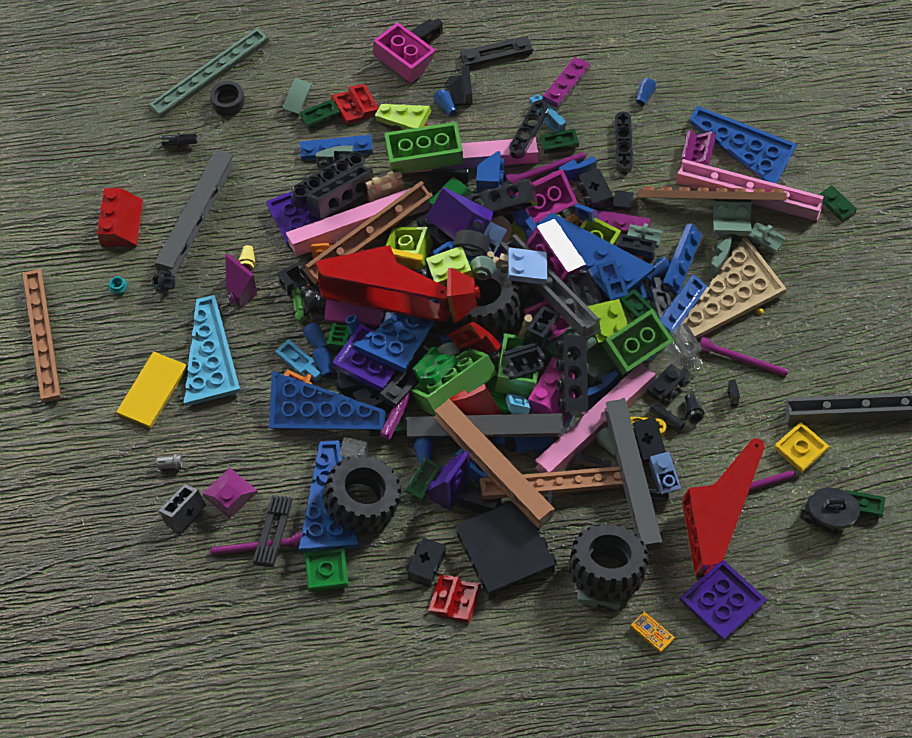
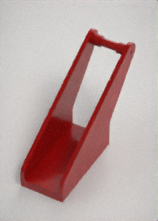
[316,245,451,322]
[681,438,765,577]

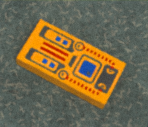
[630,611,675,654]

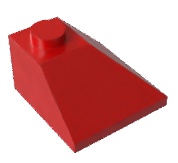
[447,268,480,322]

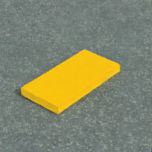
[116,351,187,429]

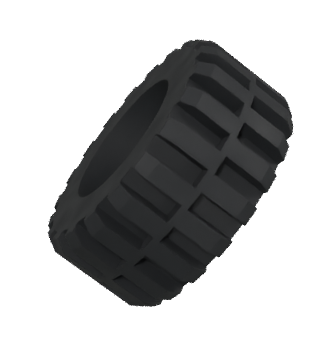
[447,268,522,337]
[323,455,402,533]
[569,523,649,602]

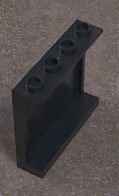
[455,502,557,600]

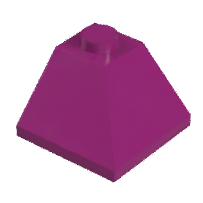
[225,253,258,308]
[202,468,258,518]

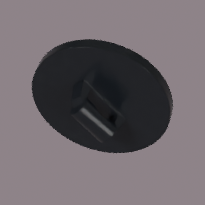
[809,488,860,529]

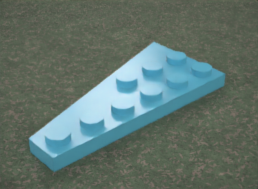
[184,295,241,407]

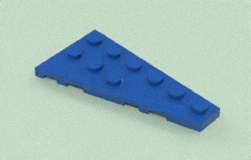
[689,106,797,184]
[538,212,655,301]
[353,297,447,373]
[269,371,385,430]
[298,440,358,552]

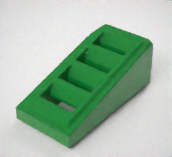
[327,322,350,352]

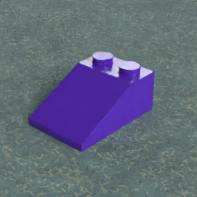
[427,187,493,240]
[428,451,470,510]

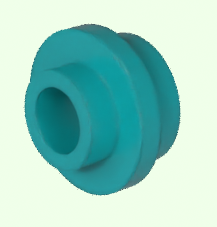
[108,276,127,294]

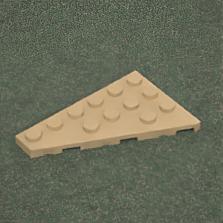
[680,237,786,342]

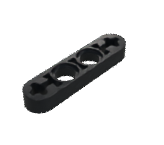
[509,100,548,159]
[615,111,633,174]

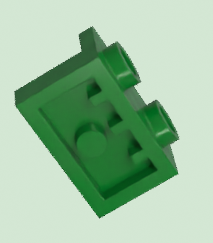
[413,347,458,385]

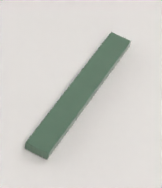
[148,28,269,118]

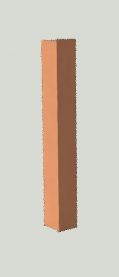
[303,181,433,284]
[434,399,554,528]

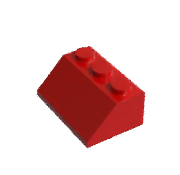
[97,188,143,247]

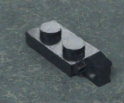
[648,277,671,319]

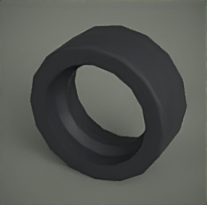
[210,81,245,116]
[453,230,490,258]

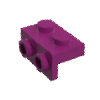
[682,130,716,165]

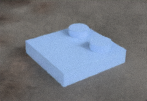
[508,248,547,285]

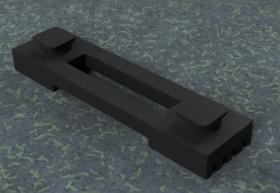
[460,36,533,68]
[379,348,428,409]
[253,495,292,568]

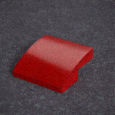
[331,84,379,125]
[448,322,501,355]
[449,384,502,416]
[428,575,481,623]

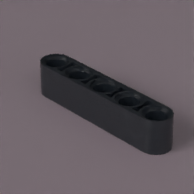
[290,152,364,208]

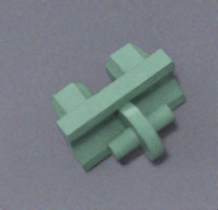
[747,222,786,254]
[627,223,663,248]

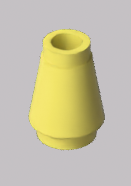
[238,245,256,272]

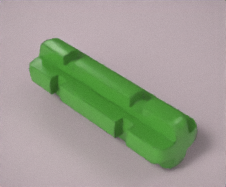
[291,287,307,323]

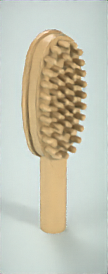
[518,314,532,337]

